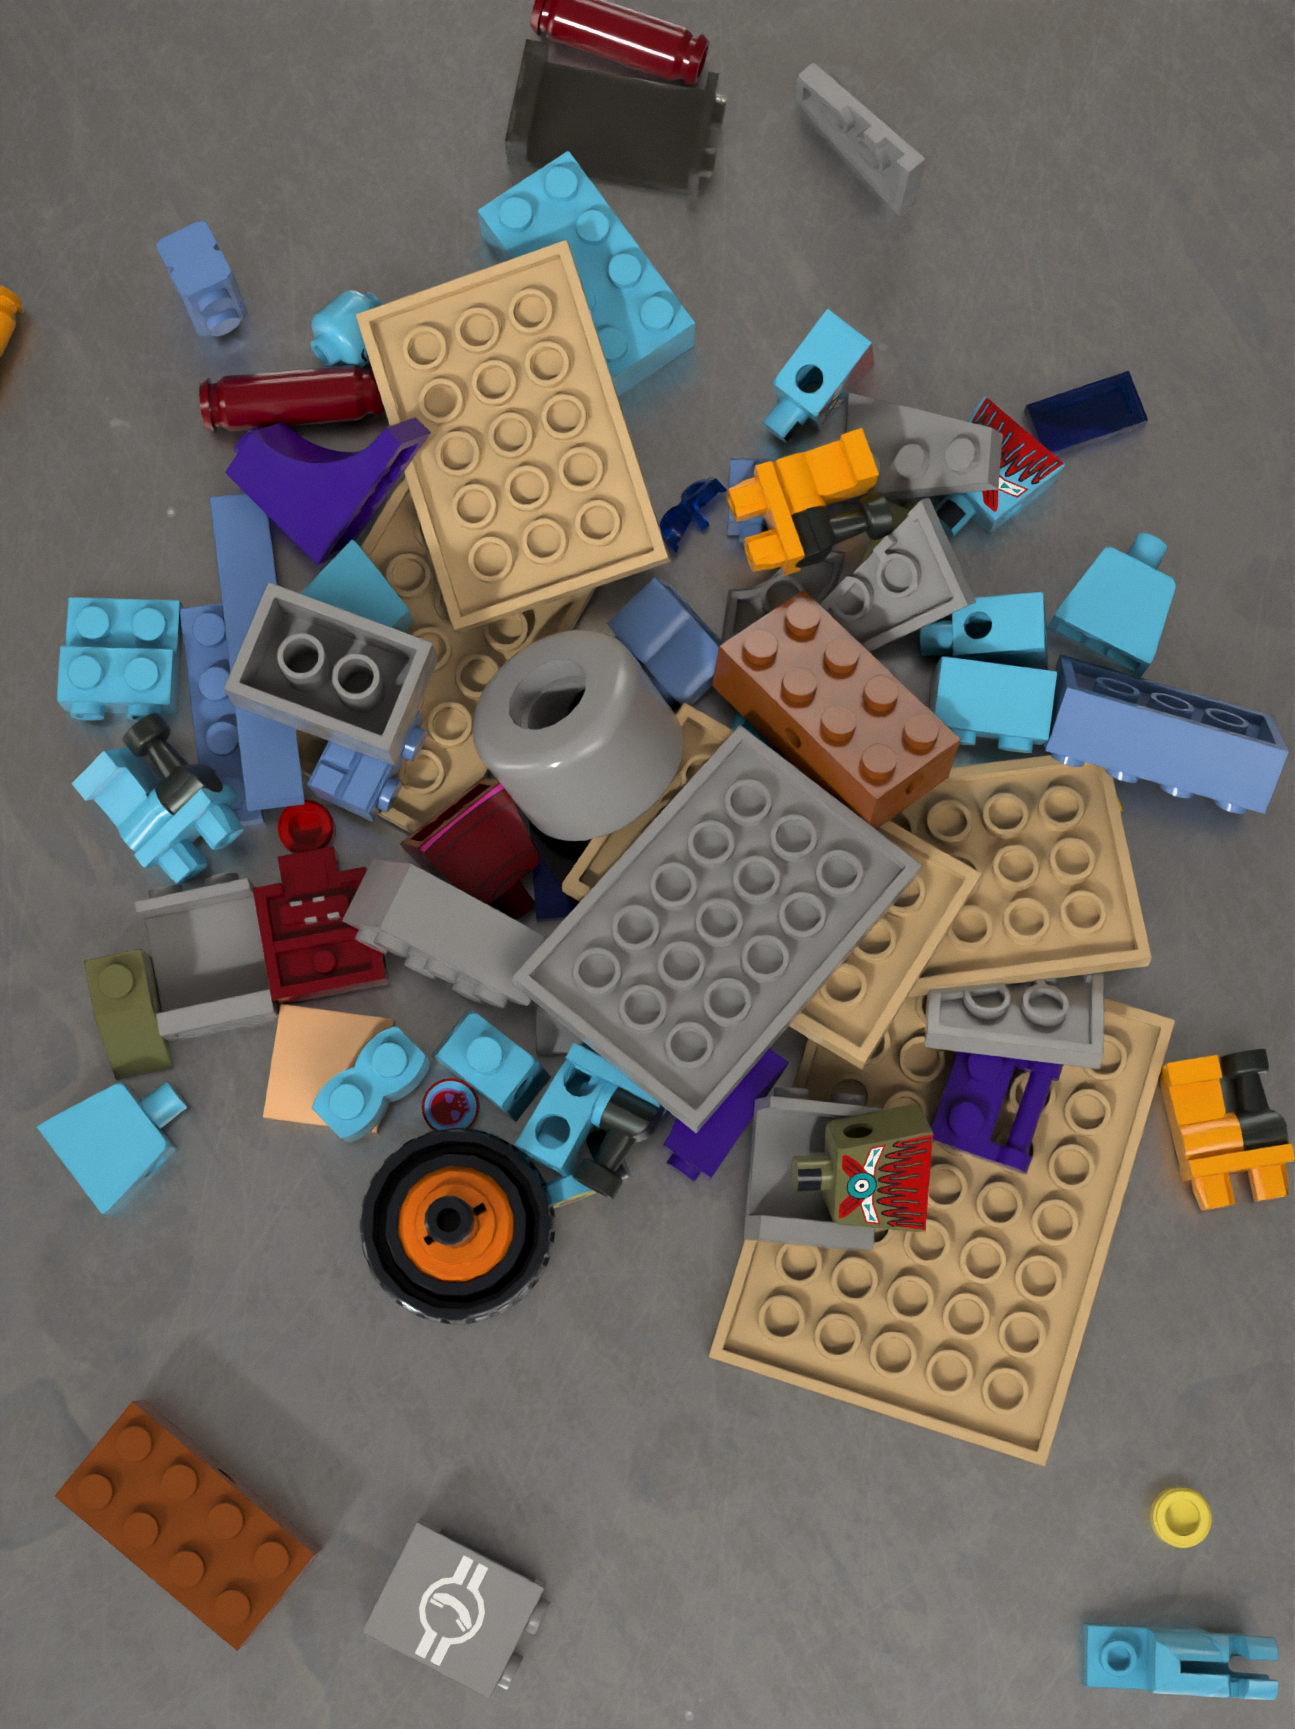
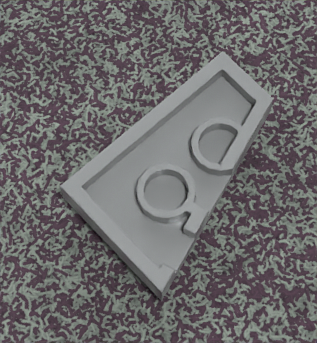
[794,63,926,216]
[845,392,1003,504]
[819,498,976,652]
[924,972,1104,1069]

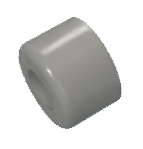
[473,630,683,841]

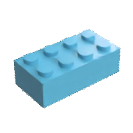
[477,151,695,397]

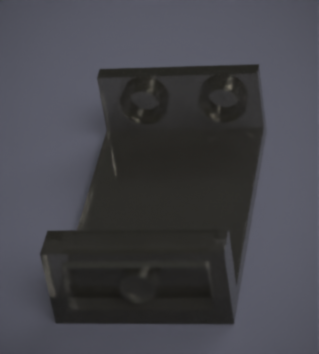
[505,39,727,197]

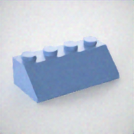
[1044,654,1289,814]

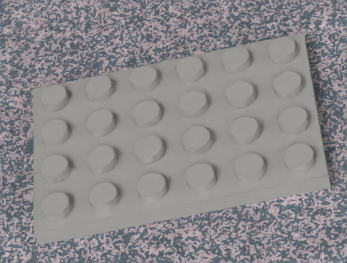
[512,725,922,1133]

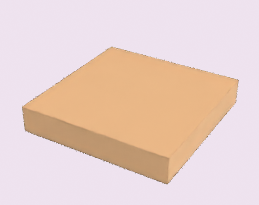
[263,1004,395,1134]

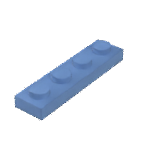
[179,603,265,826]

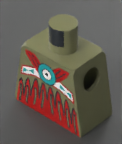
[791,1104,933,1232]

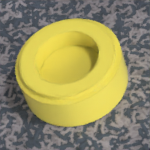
[1150,1487,1212,1548]

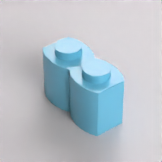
[312,1026,430,1143]

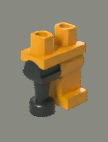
[726,428,894,576]
[1158,1049,1295,1211]

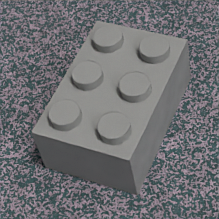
[224,582,438,766]
[342,859,548,1009]

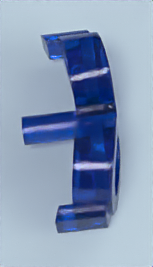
[660,477,727,553]

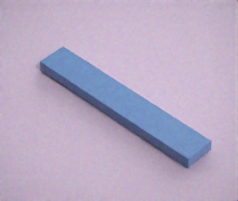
[209,493,305,811]

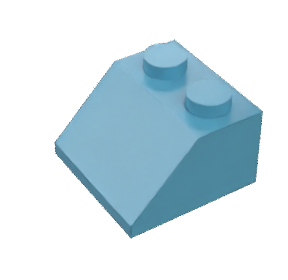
[929,656,1057,753]

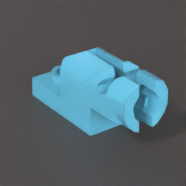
[1083,1623,1279,1700]

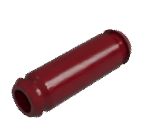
[530,0,710,86]
[199,363,385,433]

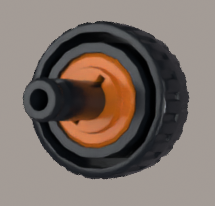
[360,1128,556,1324]

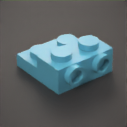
[57,597,183,721]

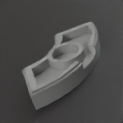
[721,550,846,642]

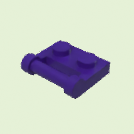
[930,1051,1064,1174]

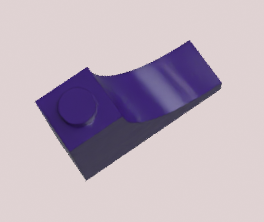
[225,417,431,565]
[663,1049,789,1182]

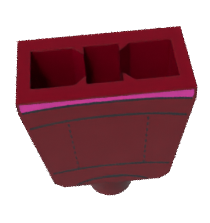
[400,778,540,920]

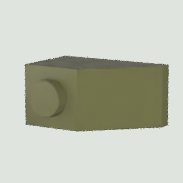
[84,948,173,1080]

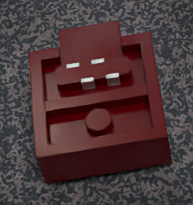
[252,846,390,1006]

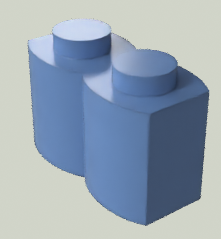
[607,577,724,706]

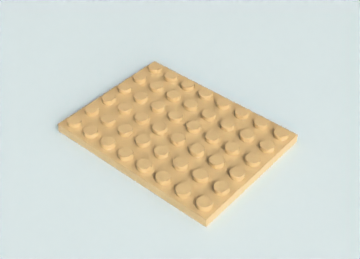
[708,995,1175,1467]

